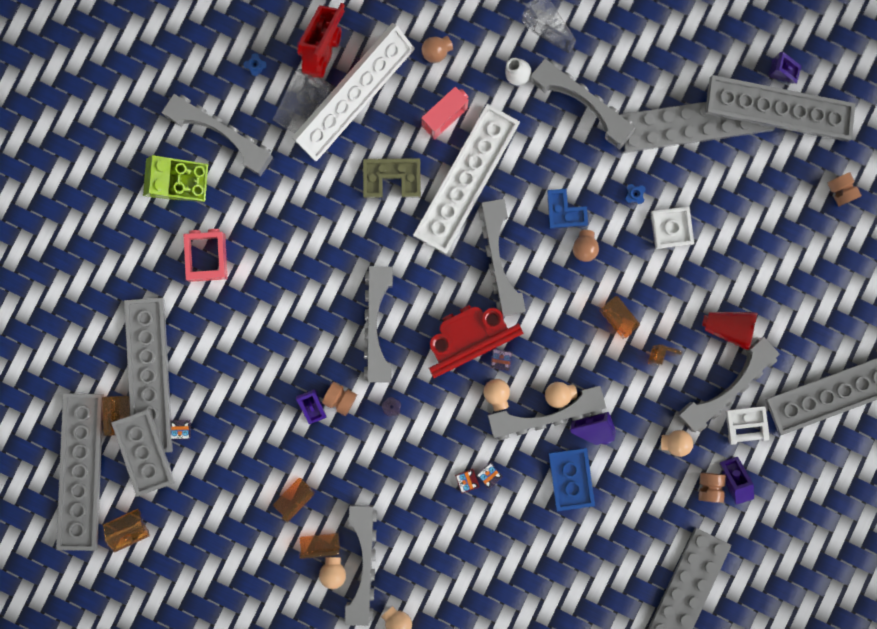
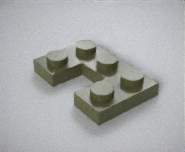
[363,159,421,198]

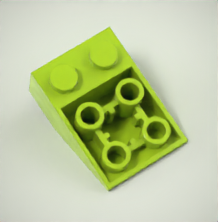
[143,155,208,202]

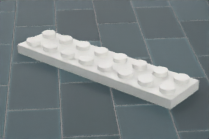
[292,23,415,161]
[413,104,520,255]

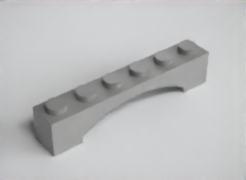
[531,59,635,150]
[162,94,273,176]
[478,199,526,317]
[364,266,393,383]
[676,337,780,432]
[487,386,606,441]
[345,505,377,626]

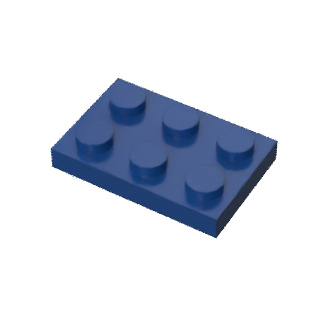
[548,448,595,511]

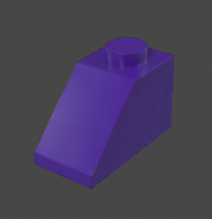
[570,412,616,445]
[720,457,754,505]

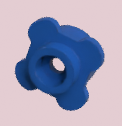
[244,53,267,76]
[625,184,646,204]

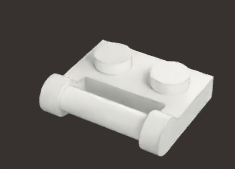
[726,406,769,445]

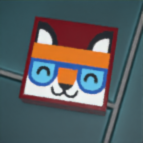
[455,469,480,493]

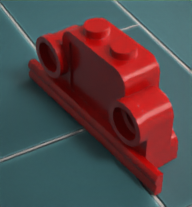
[298,3,345,78]
[429,305,524,378]

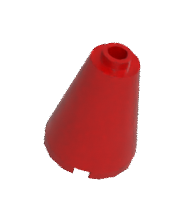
[702,312,758,350]

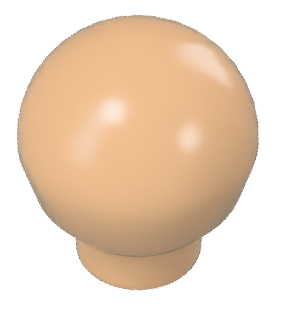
[483,379,510,411]
[545,382,577,408]
[661,430,693,457]
[319,557,346,589]
[381,606,412,629]

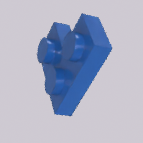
[547,189,588,229]

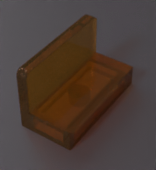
[599,296,640,339]
[648,344,682,366]
[102,396,130,436]
[273,478,316,523]
[103,509,150,553]
[300,533,340,559]

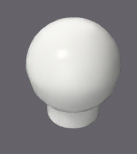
[505,58,531,85]

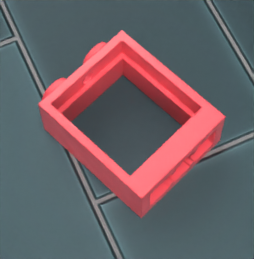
[422,86,469,140]
[184,229,228,282]

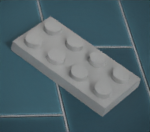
[112,409,175,497]

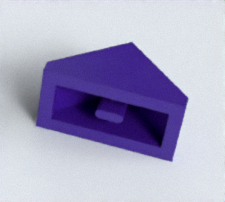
[768,52,801,84]
[296,390,327,424]

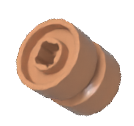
[827,172,862,207]
[322,382,358,416]
[698,473,726,503]

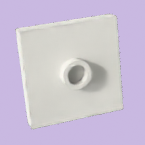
[650,207,694,249]

